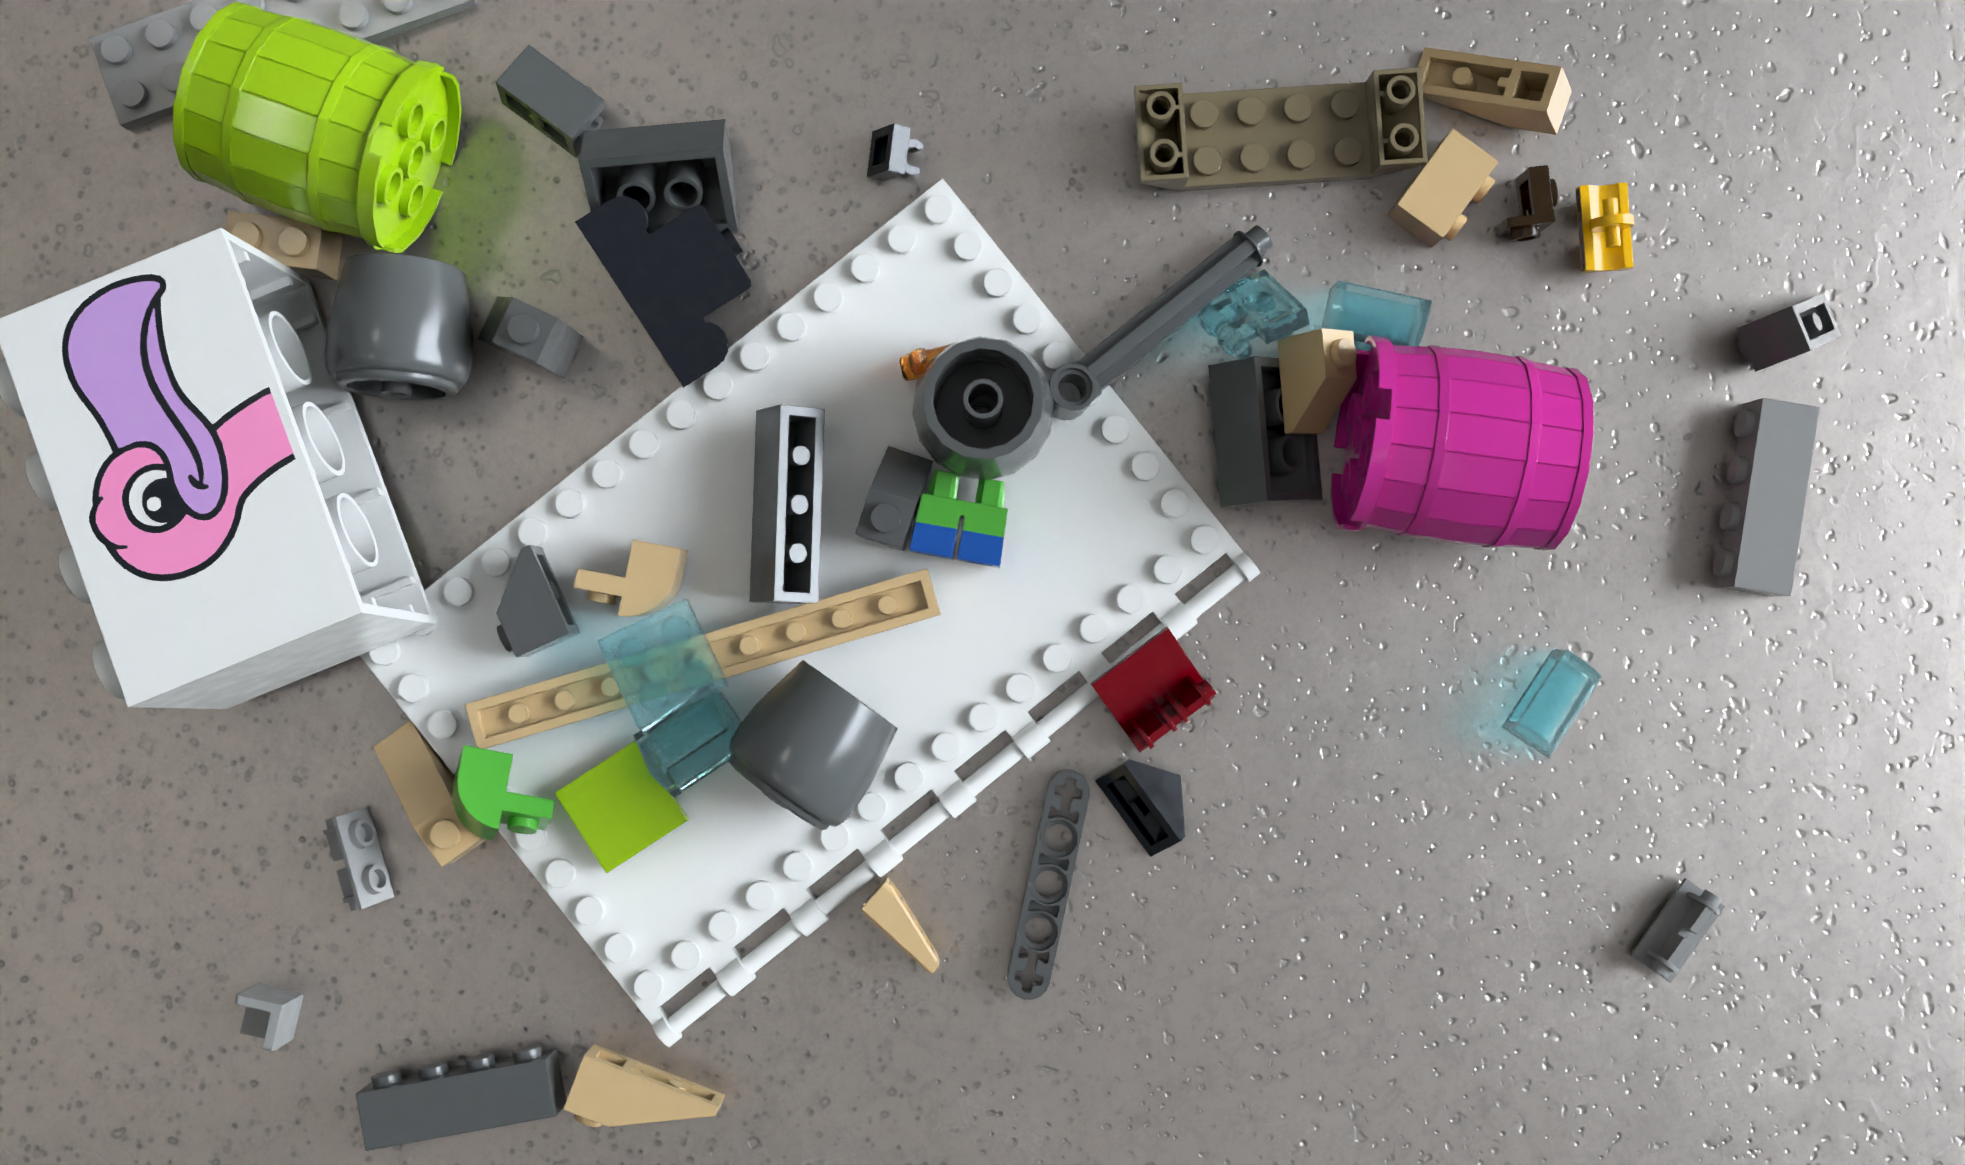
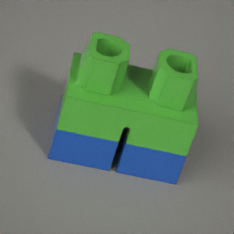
[909,470,1008,568]

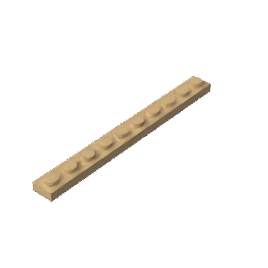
[465,569,941,749]

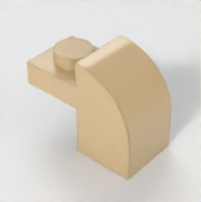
[574,540,688,617]

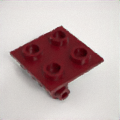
[1090,627,1216,753]

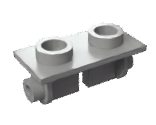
[323,807,395,911]
[1630,878,1725,983]

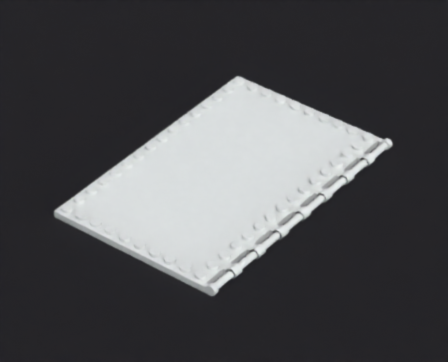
[360,178,1260,1047]

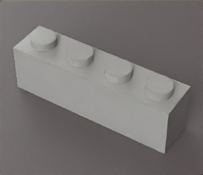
[1713,398,1820,597]

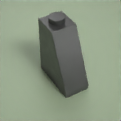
[477,296,583,379]

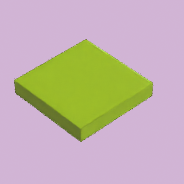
[555,740,690,874]

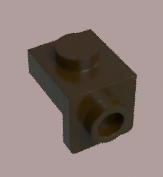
[1495,165,1558,242]

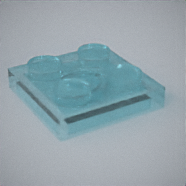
[597,598,729,729]

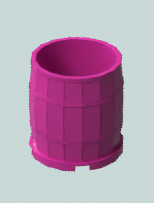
[1331,335,1594,551]

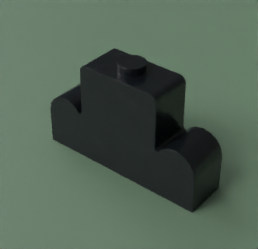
[575,196,751,388]

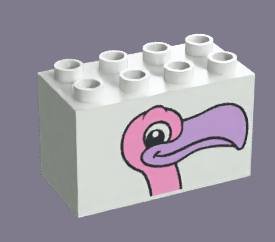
[0,228,436,709]

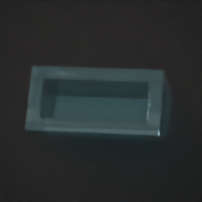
[1321,281,1432,352]
[1502,649,1602,758]
[633,682,742,798]

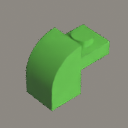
[452,745,555,841]

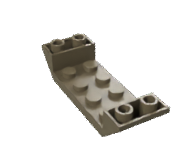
[1134,67,1428,192]

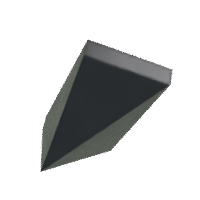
[1095,759,1185,857]

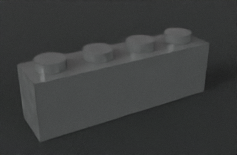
[749,404,825,604]
[356,1044,566,1151]

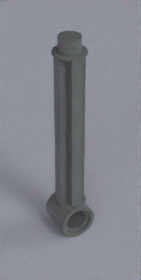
[1048,225,1273,421]

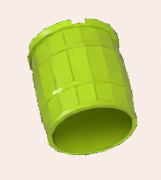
[173,2,462,253]

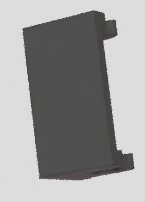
[496,45,605,158]

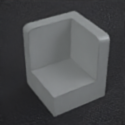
[235,983,304,1052]

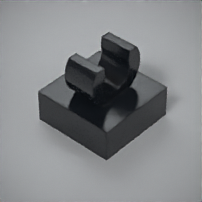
[867,123,924,181]

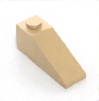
[1418,47,1572,135]
[373,720,487,867]
[563,1044,725,1127]

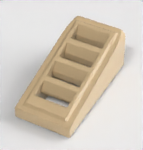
[861,876,940,974]

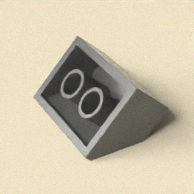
[578,119,738,234]
[1208,356,1323,507]

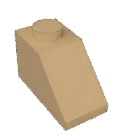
[1277,328,1357,435]

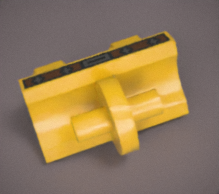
[1575,182,1634,273]

